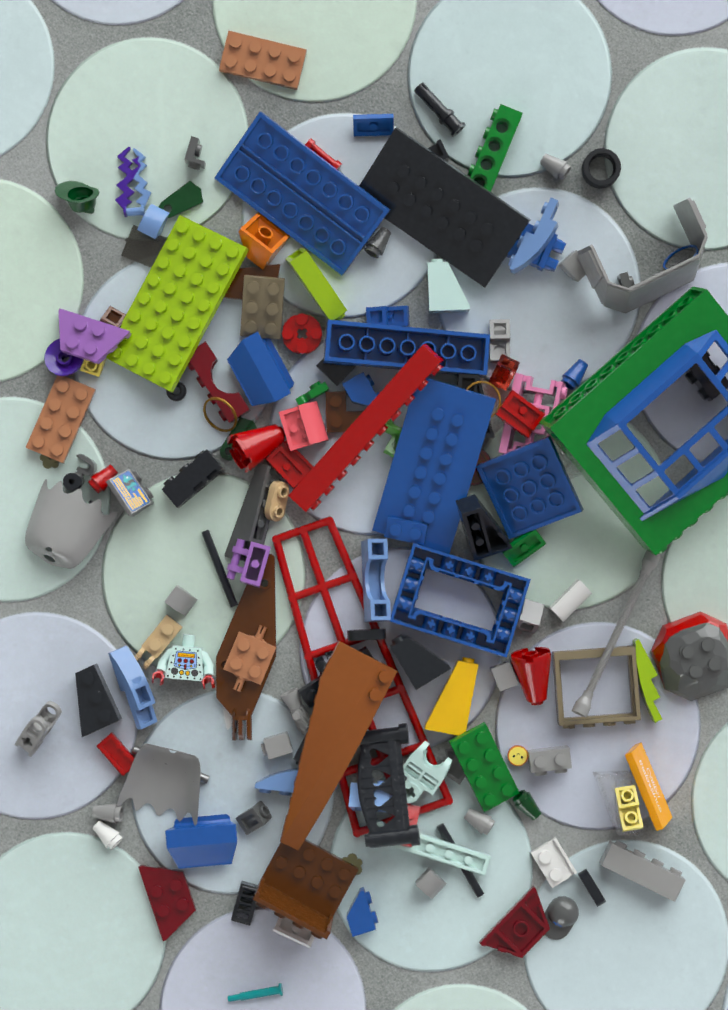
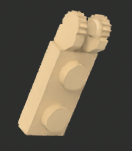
[134,614,183,670]

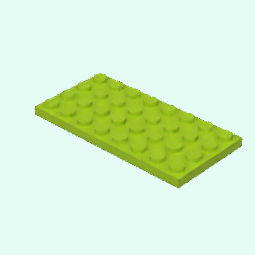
[106,215,249,393]

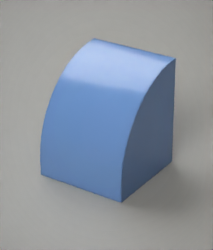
[137,204,170,239]

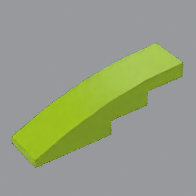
[633,638,662,723]

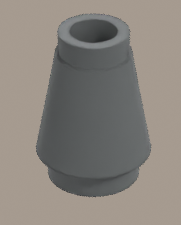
[365,227,391,258]

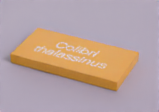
[625,742,672,831]

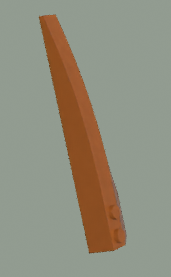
[280,641,397,850]

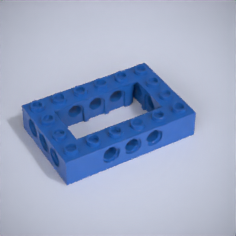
[389,543,531,658]

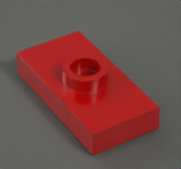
[97,732,135,776]

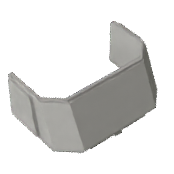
[578,198,708,314]

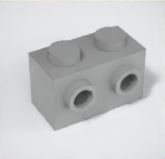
[527,745,572,776]

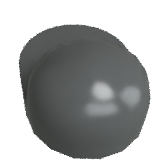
[545,896,579,940]

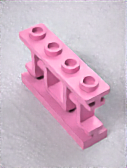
[499,373,568,454]

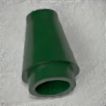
[512,790,541,820]

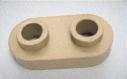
[264,481,289,521]

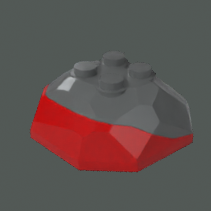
[651,611,728,701]

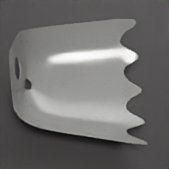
[25,479,117,569]
[117,743,201,826]

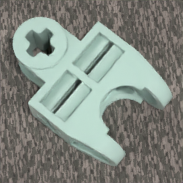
[403,741,453,803]

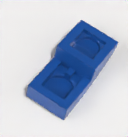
[366,306,410,327]

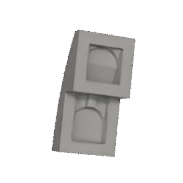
[489,319,510,363]

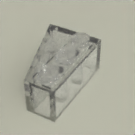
[593,771,639,836]

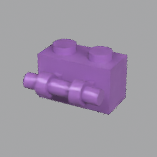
[226,539,271,588]

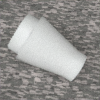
[92,820,123,850]

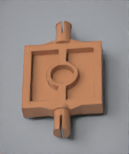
[223,625,277,692]

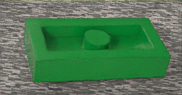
[502,529,546,567]

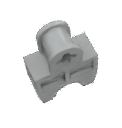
[14,701,62,757]

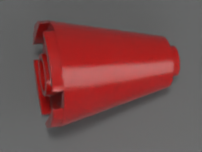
[227,424,285,473]
[511,647,551,705]

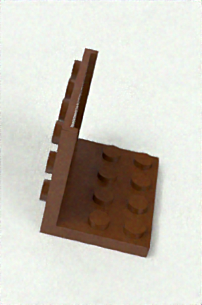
[253,839,359,940]

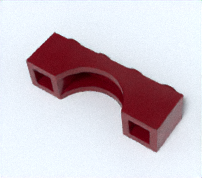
[188,341,251,424]

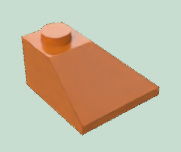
[238,212,290,270]

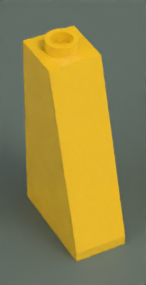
[424,657,478,736]

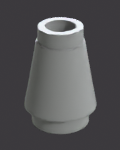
[540,154,571,180]
[92,803,124,824]
[464,808,495,835]

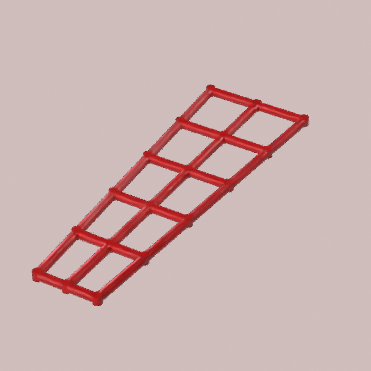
[272,516,453,837]

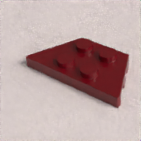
[138,865,196,941]
[479,886,550,958]

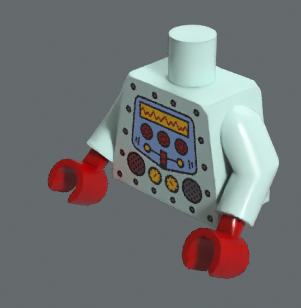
[152,634,215,689]

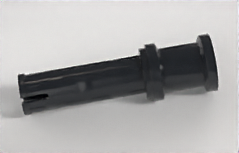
[414,82,466,137]

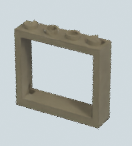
[552,645,641,729]

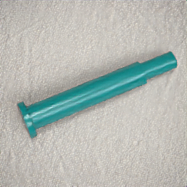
[228,983,283,1002]

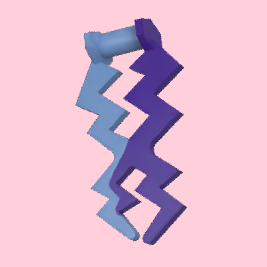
[115,147,151,217]

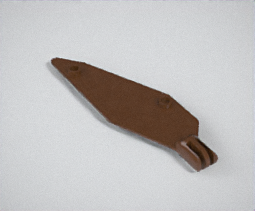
[216,554,276,740]

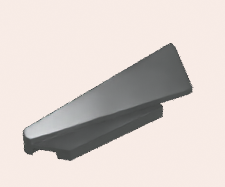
[225,464,276,562]

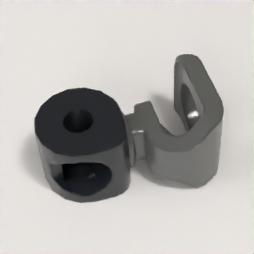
[63,454,97,491]

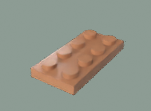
[219,31,307,90]
[26,375,96,464]

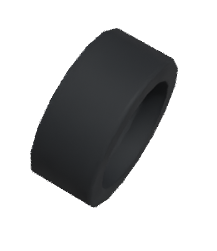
[581,148,621,189]

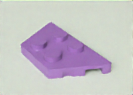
[58,308,131,364]

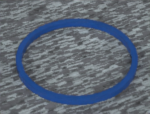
[663,245,699,270]

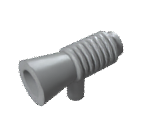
[280,687,310,735]

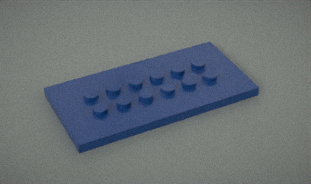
[214,112,390,275]
[372,378,496,554]

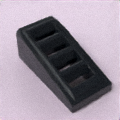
[231,881,258,926]

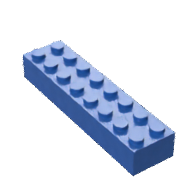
[323,320,490,377]

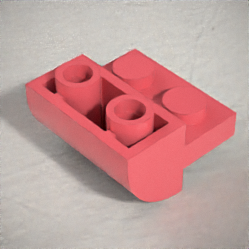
[278,401,329,451]

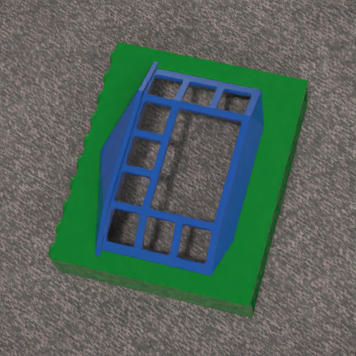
[539,287,728,555]

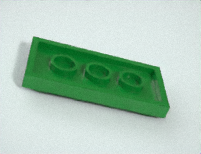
[448,722,520,813]

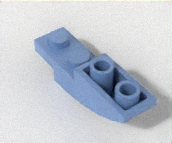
[508,198,559,274]
[108,646,158,729]
[255,768,337,796]

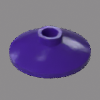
[44,338,84,376]

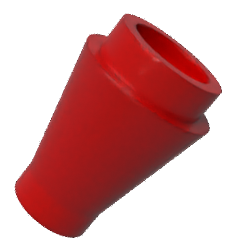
[88,465,118,494]

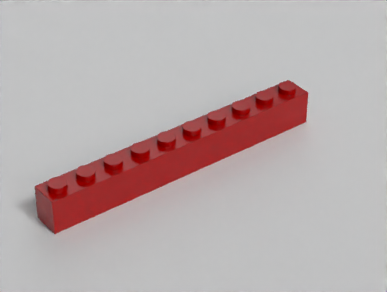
[288,344,444,512]

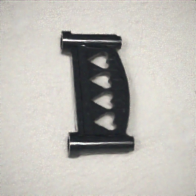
[357,723,420,848]

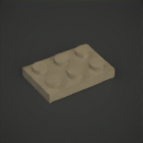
[240,275,285,339]

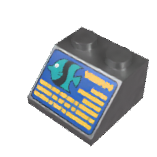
[106,469,154,517]

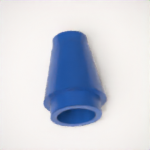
[561,359,588,390]

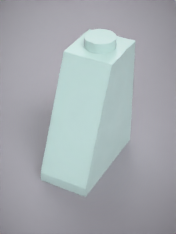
[427,259,470,314]

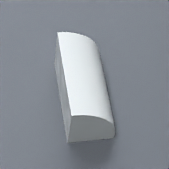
[549,580,592,622]

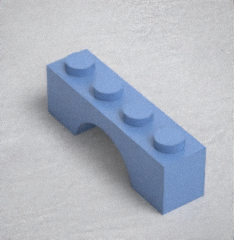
[361,539,391,622]

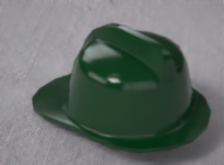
[55,181,100,214]

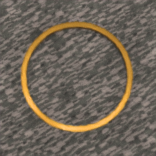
[466,381,501,417]
[203,397,237,432]

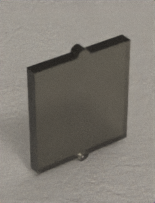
[121,225,166,268]

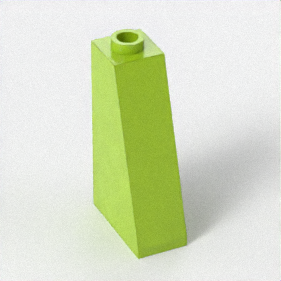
[285,247,348,321]

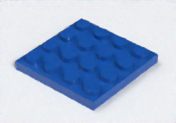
[476,436,584,539]

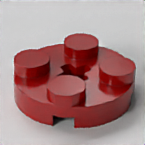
[282,313,322,354]

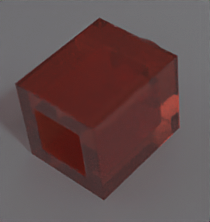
[488,354,520,391]

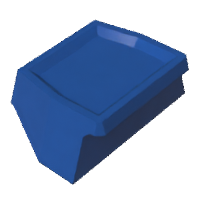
[227,332,294,406]
[165,814,237,869]

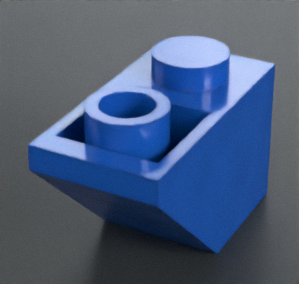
[342,372,379,407]
[347,887,379,937]

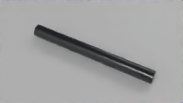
[201,530,238,608]
[437,823,484,898]

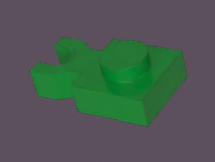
[295,381,329,405]

